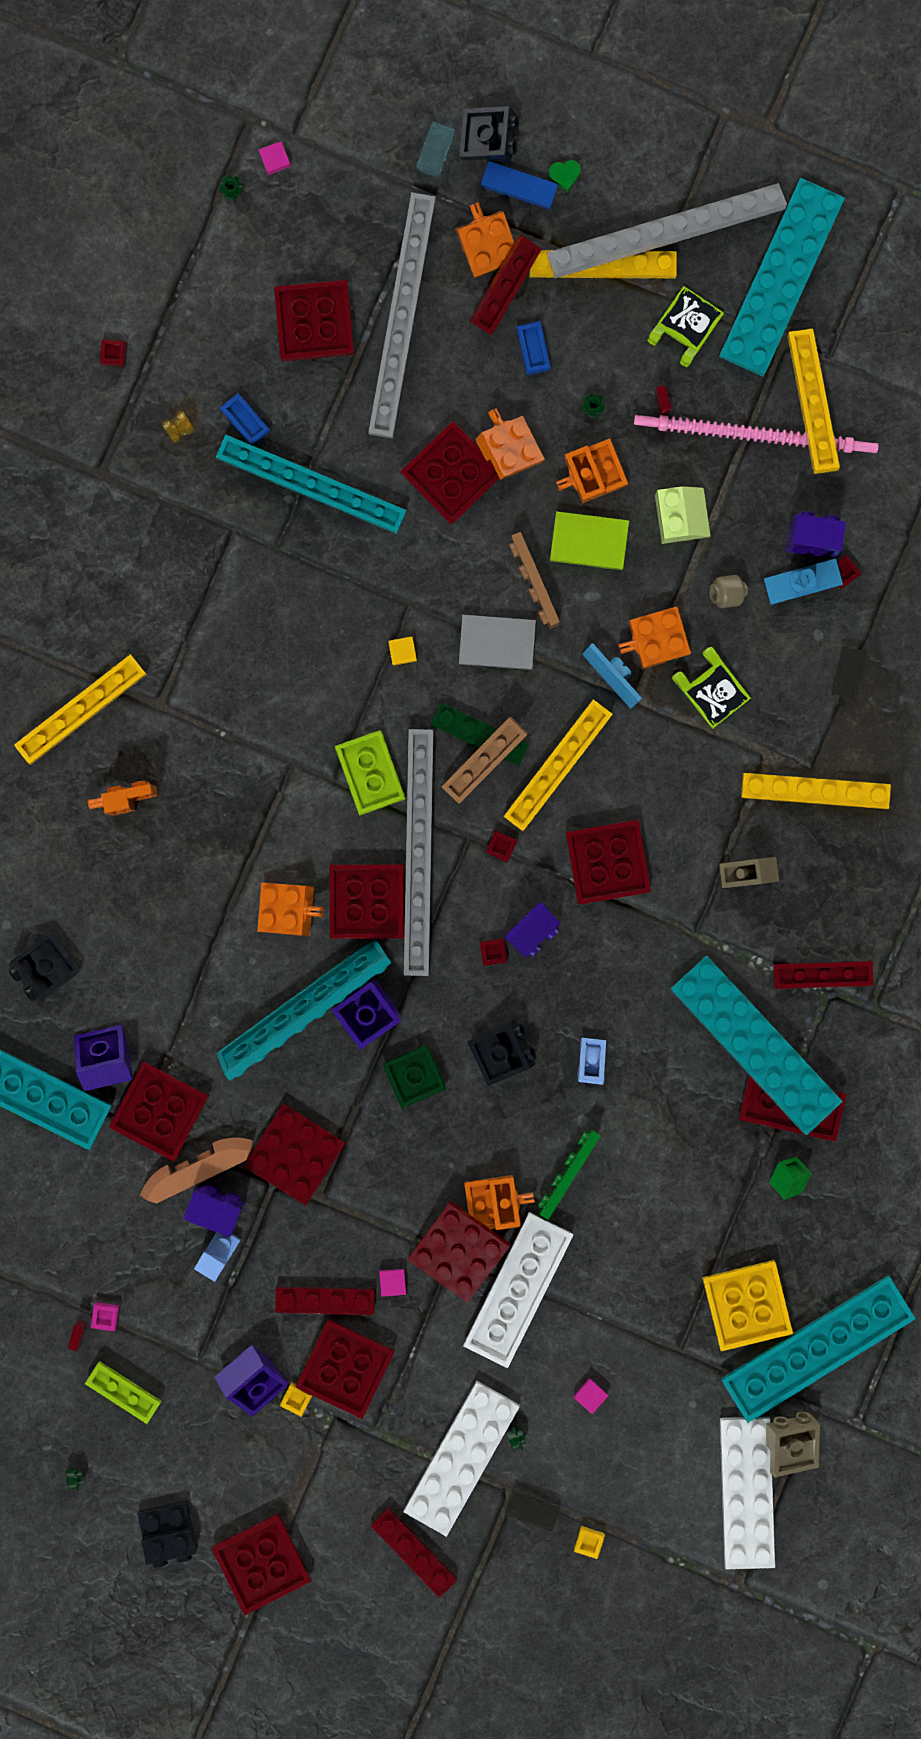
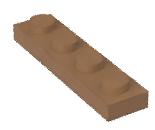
[509,532,560,629]
[442,716,528,804]

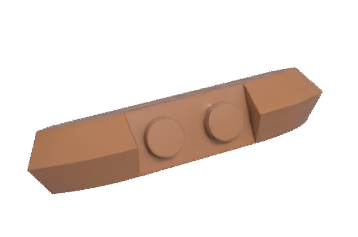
[140,1138,253,1204]

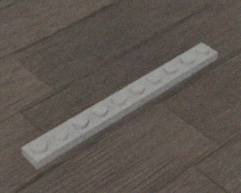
[547,183,787,278]
[369,192,436,439]
[404,729,433,976]

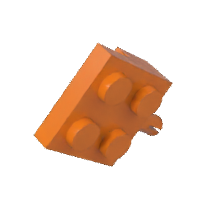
[455,202,514,278]
[475,408,545,480]
[556,439,628,504]
[618,607,691,669]
[88,781,159,816]
[257,883,324,936]
[464,1175,535,1230]

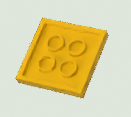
[702,1260,793,1351]

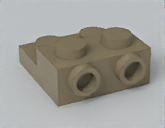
[766,1412,820,1478]

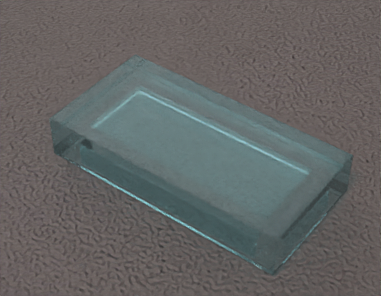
[416,121,455,178]

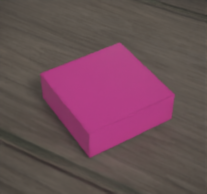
[259,141,291,175]
[379,1269,406,1297]
[91,1302,120,1332]
[573,1378,608,1414]

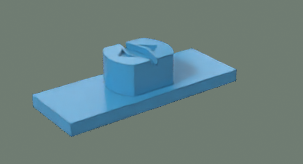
[764,559,843,605]
[582,643,642,709]

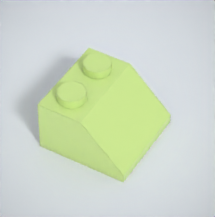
[655,487,710,544]

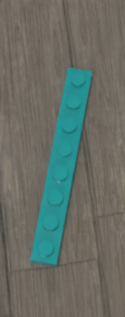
[216,434,407,534]

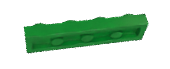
[538,1129,601,1220]

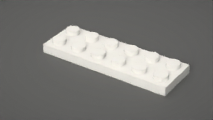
[463,1212,573,1368]
[404,1380,520,1537]
[720,1416,775,1569]

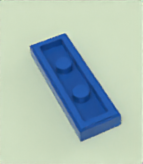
[481,161,558,210]

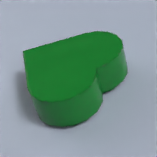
[549,160,581,193]

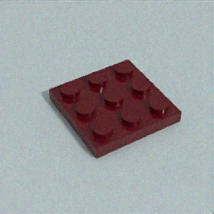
[274,280,354,362]
[400,421,500,526]
[565,820,651,905]
[329,865,404,939]
[109,1061,209,1162]
[244,1103,346,1206]
[407,1201,511,1303]
[296,1318,395,1419]
[211,1513,312,1616]

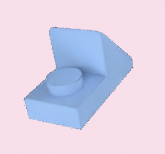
[577,1038,606,1085]
[194,1232,241,1282]

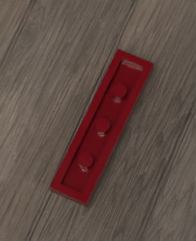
[469,235,542,336]
[773,961,874,989]
[275,1286,375,1315]
[371,1507,457,1598]

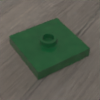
[382,1044,447,1109]

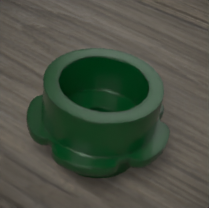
[219,175,243,199]
[581,394,606,418]
[506,1427,526,1451]
[65,1467,83,1491]

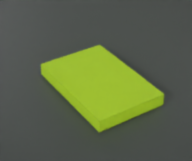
[550,511,629,570]
[335,730,405,816]

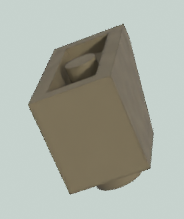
[719,857,779,888]

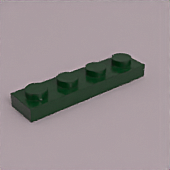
[430,703,529,767]

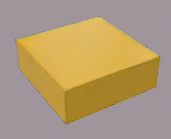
[388,637,417,666]
[280,1382,312,1417]
[574,1526,605,1559]

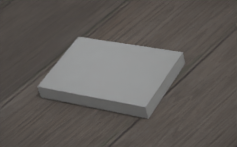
[459,615,536,670]

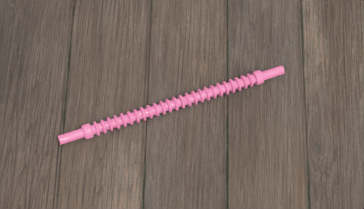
[634,415,878,453]

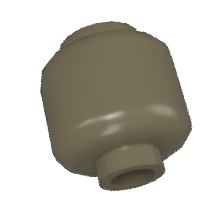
[709,575,748,608]

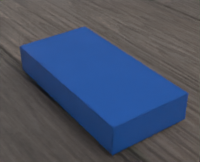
[516,321,551,376]
[220,393,271,446]

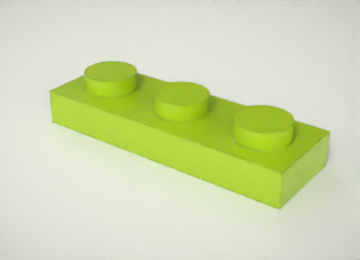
[85,1361,161,1424]

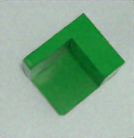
[769,1156,812,1200]

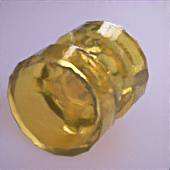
[161,410,195,444]

